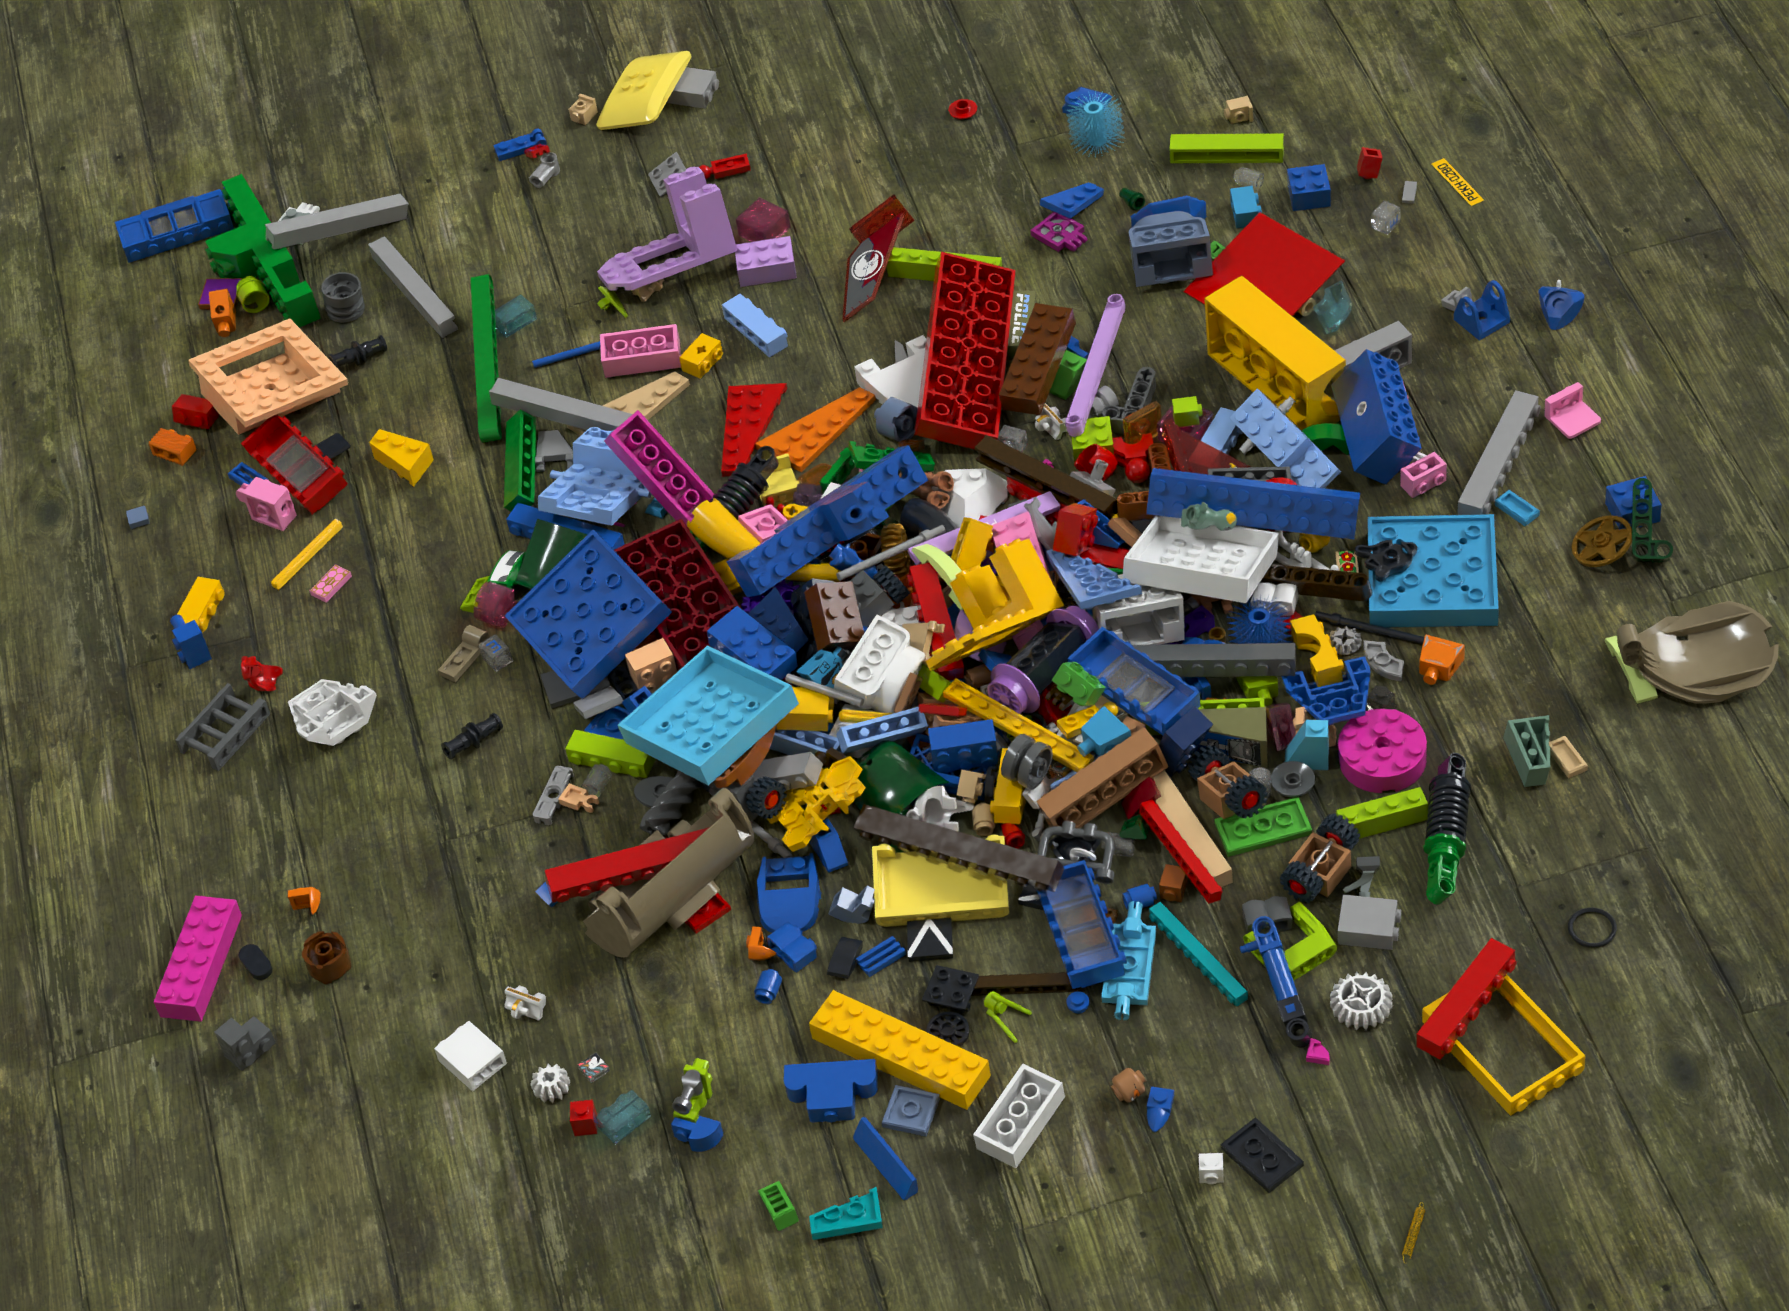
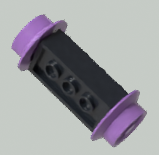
[987,606,1099,714]

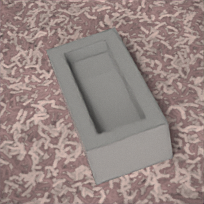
[1402,181,1417,203]

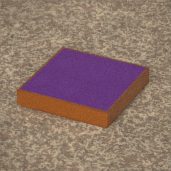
[198,278,242,309]

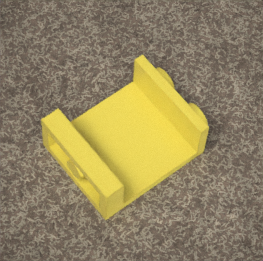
[760,453,803,508]

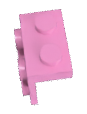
[1545,382,1601,439]

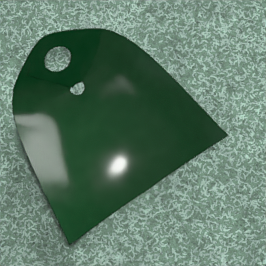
[854,740,949,814]

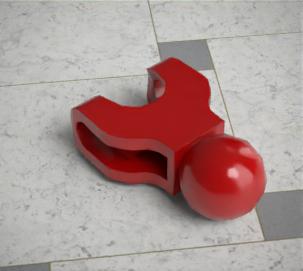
[1112,433,1154,483]

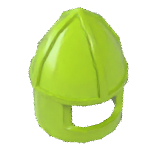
[236,276,269,313]

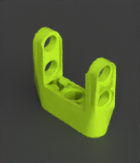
[1243,902,1337,981]

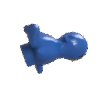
[829,543,877,580]

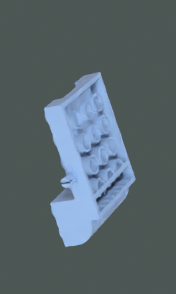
[538,427,652,526]

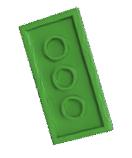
[1214,797,1312,857]

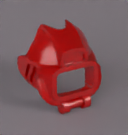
[241,656,283,691]

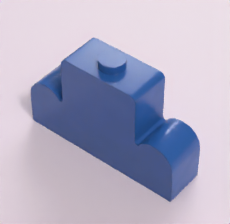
[784,1059,878,1122]

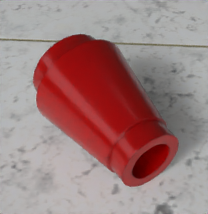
[1001,823,1025,849]

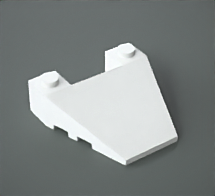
[854,335,926,408]

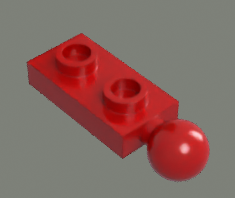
[699,153,751,179]

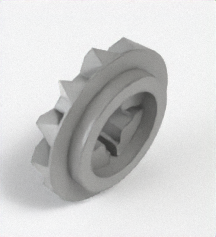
[1329,626,1362,655]

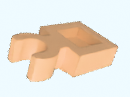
[558,783,599,813]

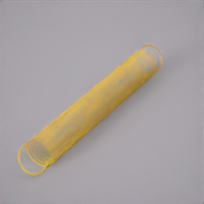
[1402,1202,1425,1263]

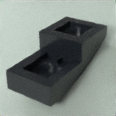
[827,937,863,979]

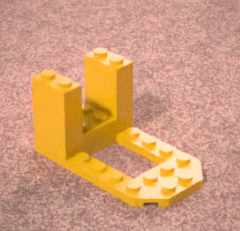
[926,539,1064,671]

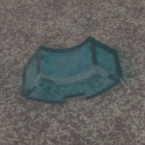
[1313,280,1352,334]

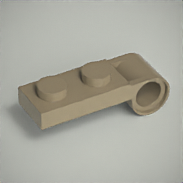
[438,625,490,683]

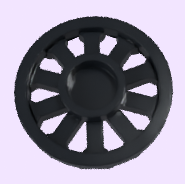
[926,1012,969,1047]

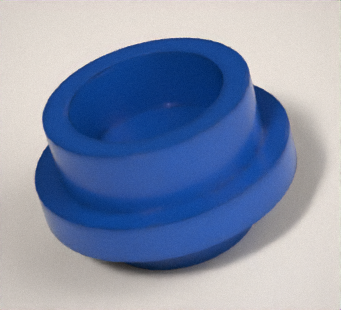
[1066,992,1089,1014]

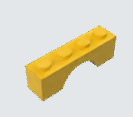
[1290,614,1345,687]

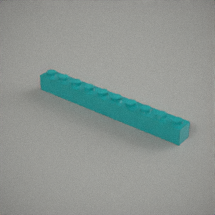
[1149,902,1248,1007]

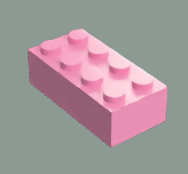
[600,324,681,378]
[992,511,1053,583]

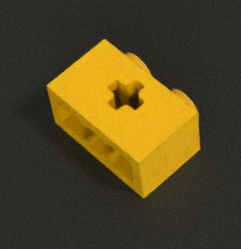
[679,333,723,379]

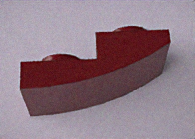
[1121,777,1161,819]

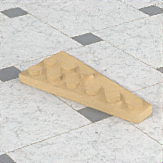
[567,372,690,436]

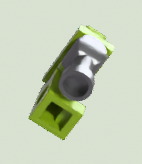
[672,1058,713,1123]

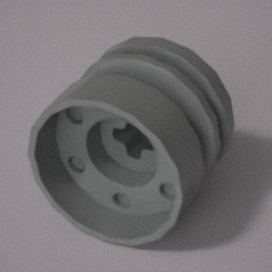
[321,272,365,323]

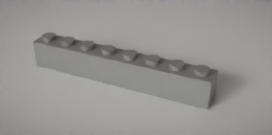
[1458,390,1541,515]

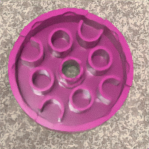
[1338,709,1427,793]

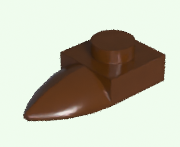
[898,439,925,452]

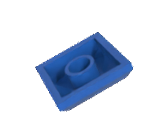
[1062,87,1112,117]

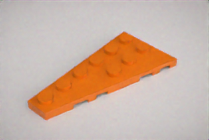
[755,387,876,472]

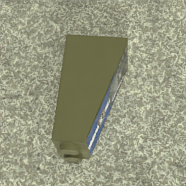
[1193,707,1268,768]

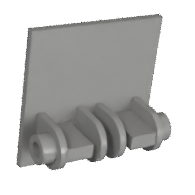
[648,152,686,197]

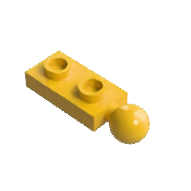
[1057,702,1118,740]

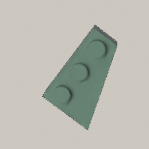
[1503,715,1550,787]

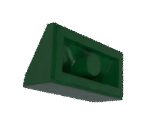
[1119,814,1150,839]

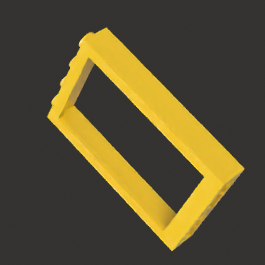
[1422,974,1585,1116]

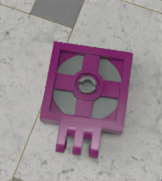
[1030,212,1088,252]

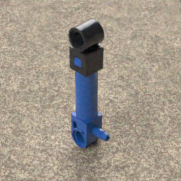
[1240,916,1312,1047]

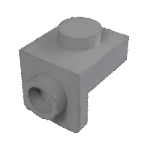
[1441,287,1472,311]

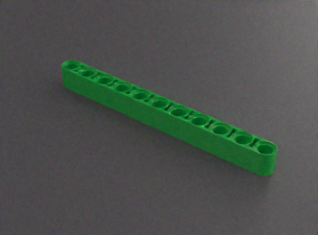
[471,274,502,443]

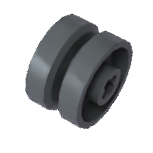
[1001,734,1053,790]

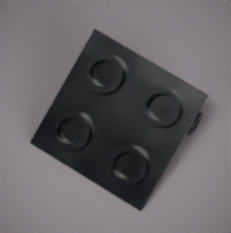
[922,965,979,1013]

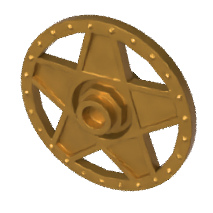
[1572,515,1632,567]

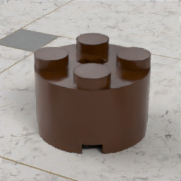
[302,931,351,984]

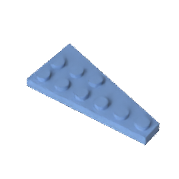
[1046,549,1142,609]

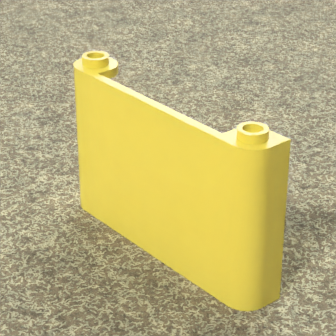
[872,835,1009,927]

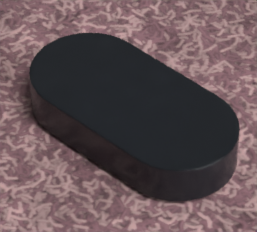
[238,944,273,980]

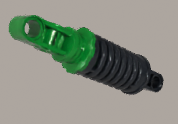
[690,446,779,553]
[1423,753,1472,905]

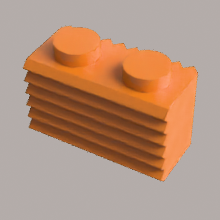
[149,428,197,466]

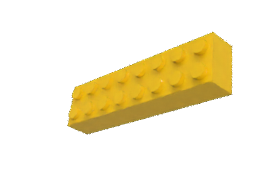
[809,990,991,1110]

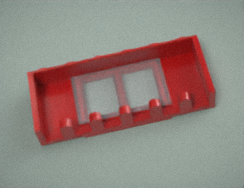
[241,414,348,515]

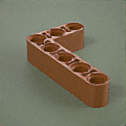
[1117,443,1171,520]

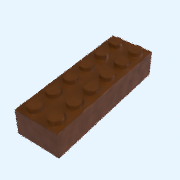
[999,303,1076,415]

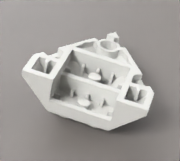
[932,468,1008,528]

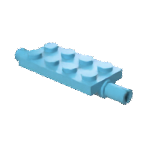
[1101,901,1156,1020]

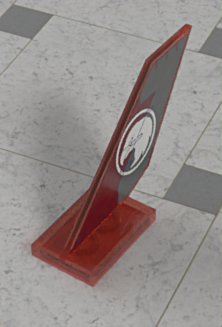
[842,194,915,322]

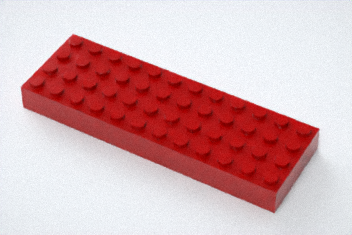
[914,251,1016,449]

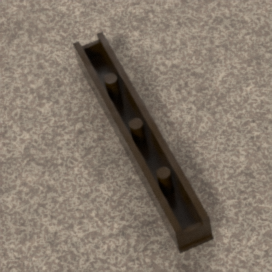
[975,435,1117,519]

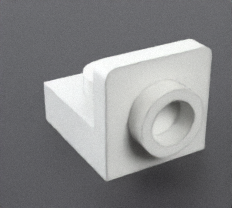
[1199,1153,1224,1184]

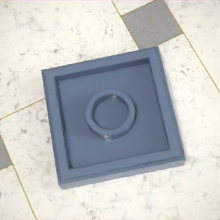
[882,1085,940,1137]

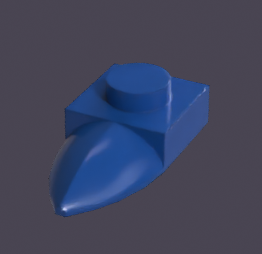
[1147,1087,1174,1132]

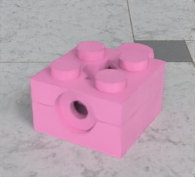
[236,477,297,531]
[738,504,788,543]

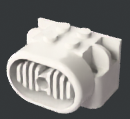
[1092,574,1185,645]
[834,615,925,713]

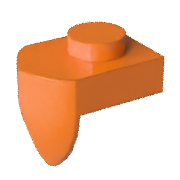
[288,887,320,915]
[746,927,776,961]

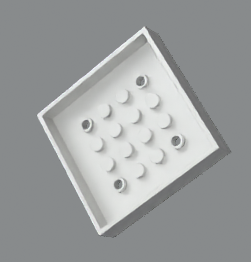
[1122,515,1279,603]

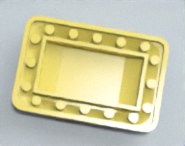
[596,51,692,130]

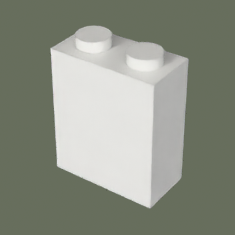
[434,1021,507,1092]

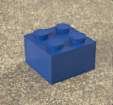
[1287,164,1331,211]
[1605,476,1662,529]

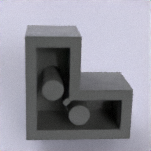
[214,1016,276,1071]

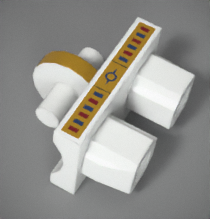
[1035,403,1067,440]
[505,985,546,1021]

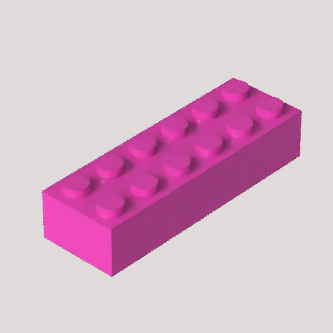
[604,410,714,526]
[154,896,242,1022]

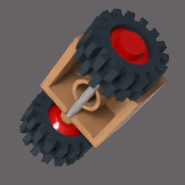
[1188,745,1268,819]
[1279,814,1360,903]

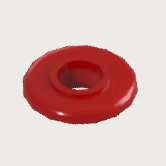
[948,99,977,119]

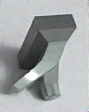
[1343,856,1380,897]

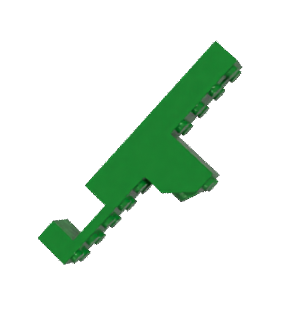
[205,174,321,327]

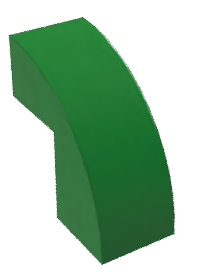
[1302,423,1349,455]

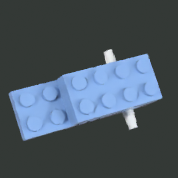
[1229,388,1341,489]

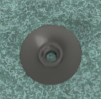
[1271,761,1315,797]

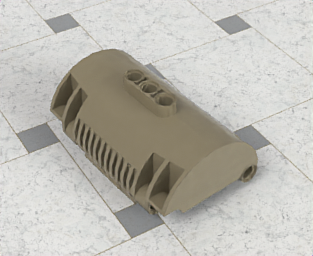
[583,788,754,957]

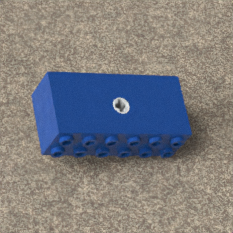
[1331,349,1427,484]

